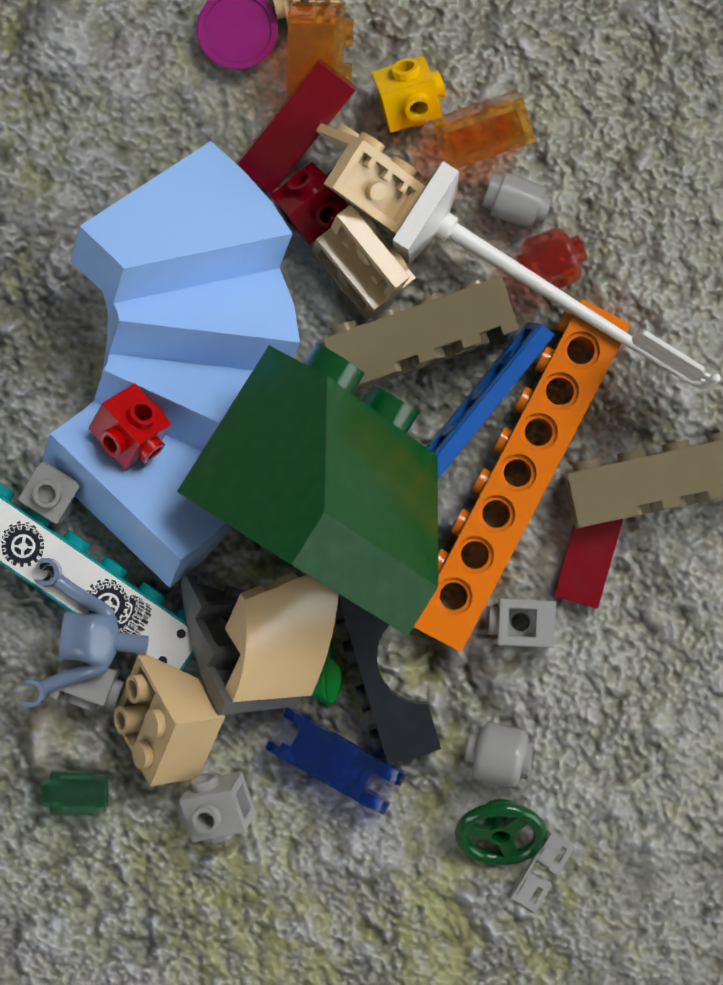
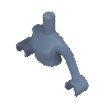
[19,558,149,707]

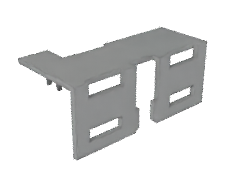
[508,830,576,913]

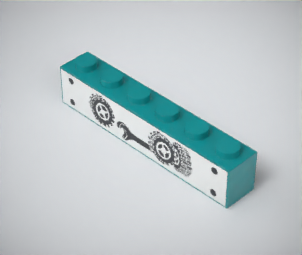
[0,482,195,671]

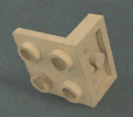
[316,123,426,234]

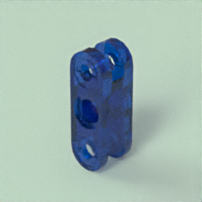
[264,707,407,815]

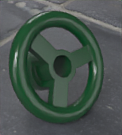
[455,799,547,866]

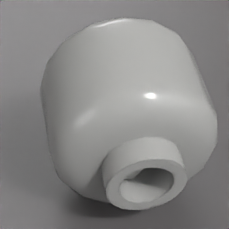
[465,722,535,788]

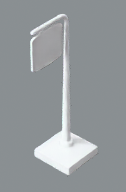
[393,161,721,391]

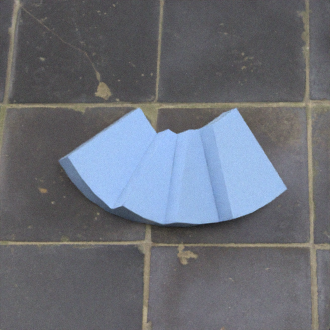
[42,141,300,588]

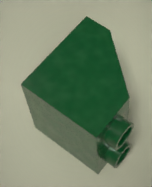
[177,343,438,636]

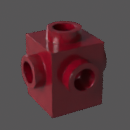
[269,162,348,246]

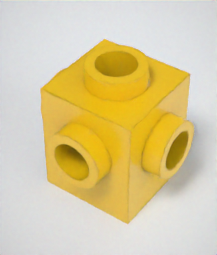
[371,56,446,133]

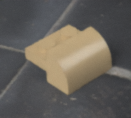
[311,205,416,321]

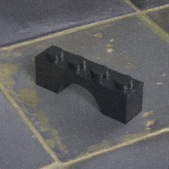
[335,594,441,765]

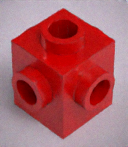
[88,383,172,469]

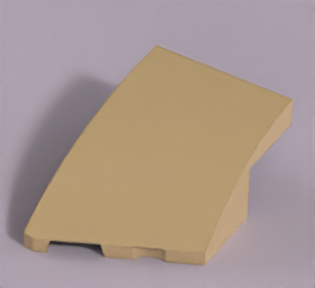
[225,572,339,702]

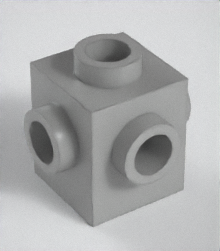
[178,771,256,843]

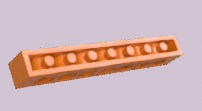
[414,299,631,652]

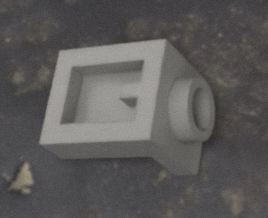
[18,462,80,525]

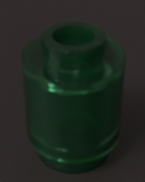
[41,770,109,817]

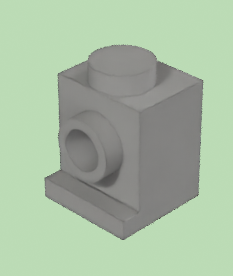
[488,598,556,648]
[48,659,125,711]

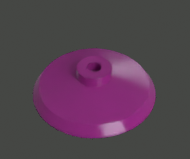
[197,0,278,69]

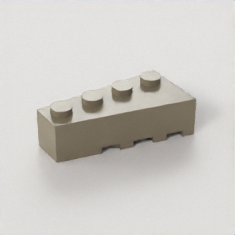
[323,276,519,390]
[563,432,723,529]

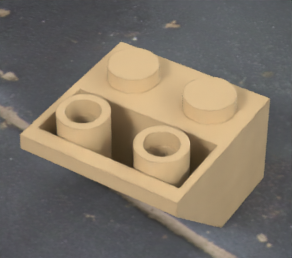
[114,654,225,787]

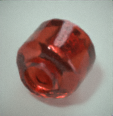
[516,227,588,289]

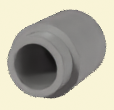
[481,172,552,231]

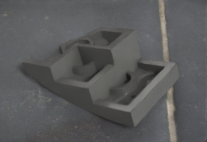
[181,574,303,715]

